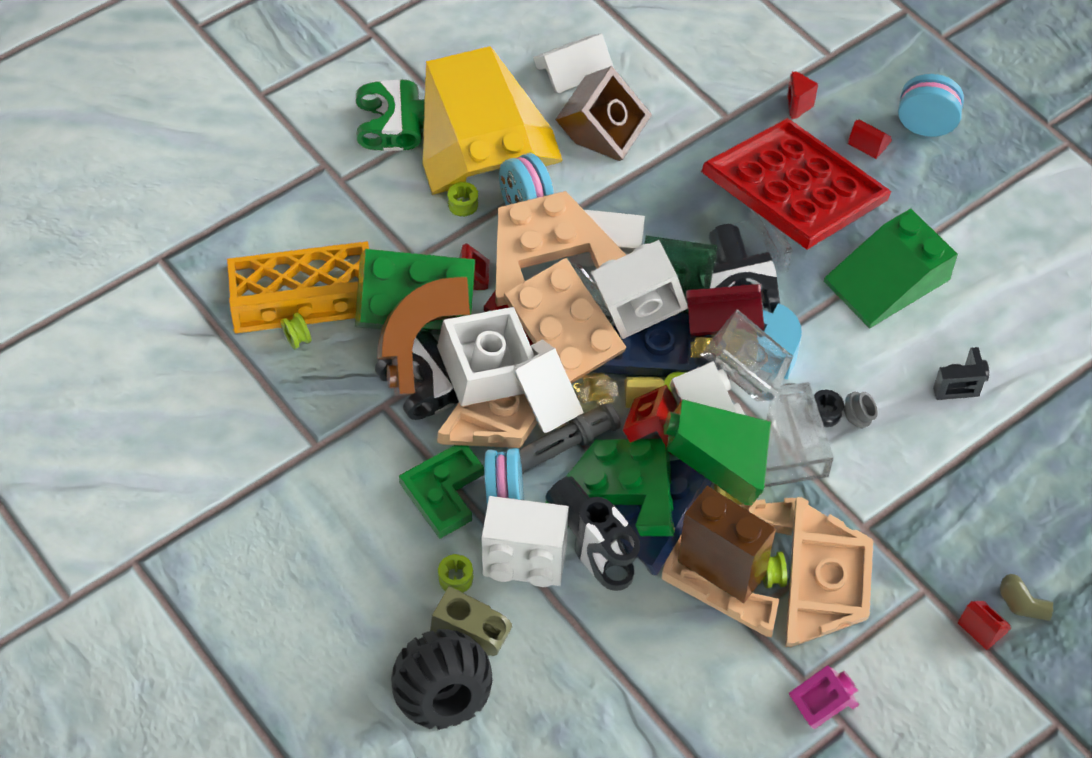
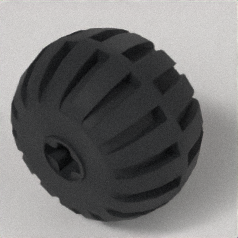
[391,629,493,730]

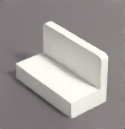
[533,34,614,93]
[514,339,584,433]

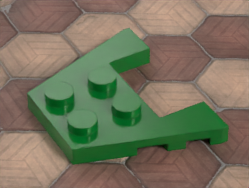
[545,439,675,536]

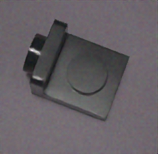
[933,347,989,400]

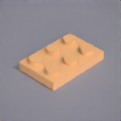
[503,258,627,384]

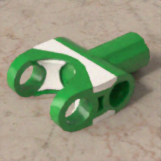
[355,79,425,151]

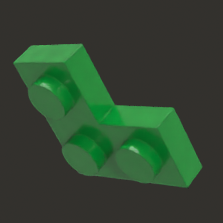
[399,445,484,539]

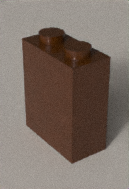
[678,486,776,603]

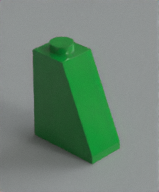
[663,399,771,506]

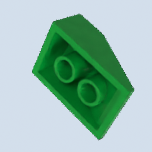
[824,208,958,329]

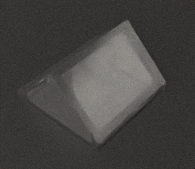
[700,310,794,401]

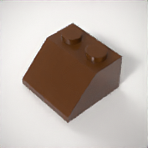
[555,66,652,161]

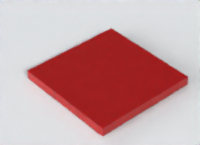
[701,118,892,250]

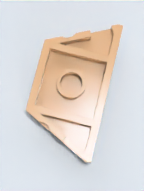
[437,394,538,448]
[785,497,873,647]

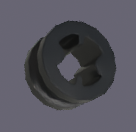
[808,389,844,428]

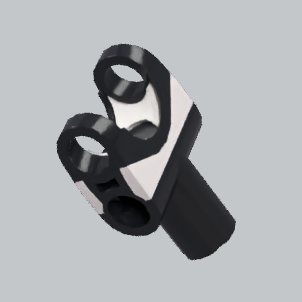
[698,223,780,313]
[375,331,459,420]
[545,476,640,591]

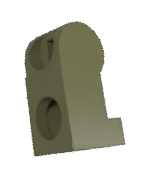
[430,586,512,656]

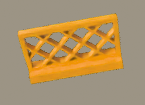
[227,241,369,334]

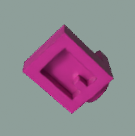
[788,665,860,730]

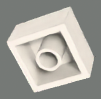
[591,240,688,339]
[437,307,535,407]
[482,496,568,587]

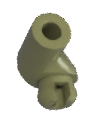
[1000,574,1053,621]

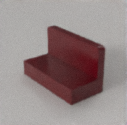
[686,284,764,337]

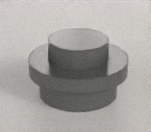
[844,391,878,428]

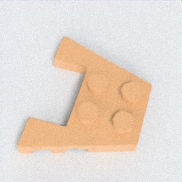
[496,191,626,306]
[662,497,796,637]

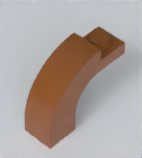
[377,277,470,396]

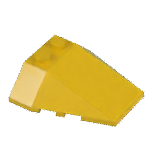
[422,46,562,195]

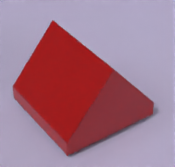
[787,71,818,119]
[848,119,892,159]
[459,243,490,290]
[957,601,1011,650]

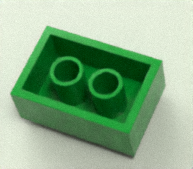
[355,249,475,335]

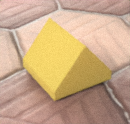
[624,377,664,408]

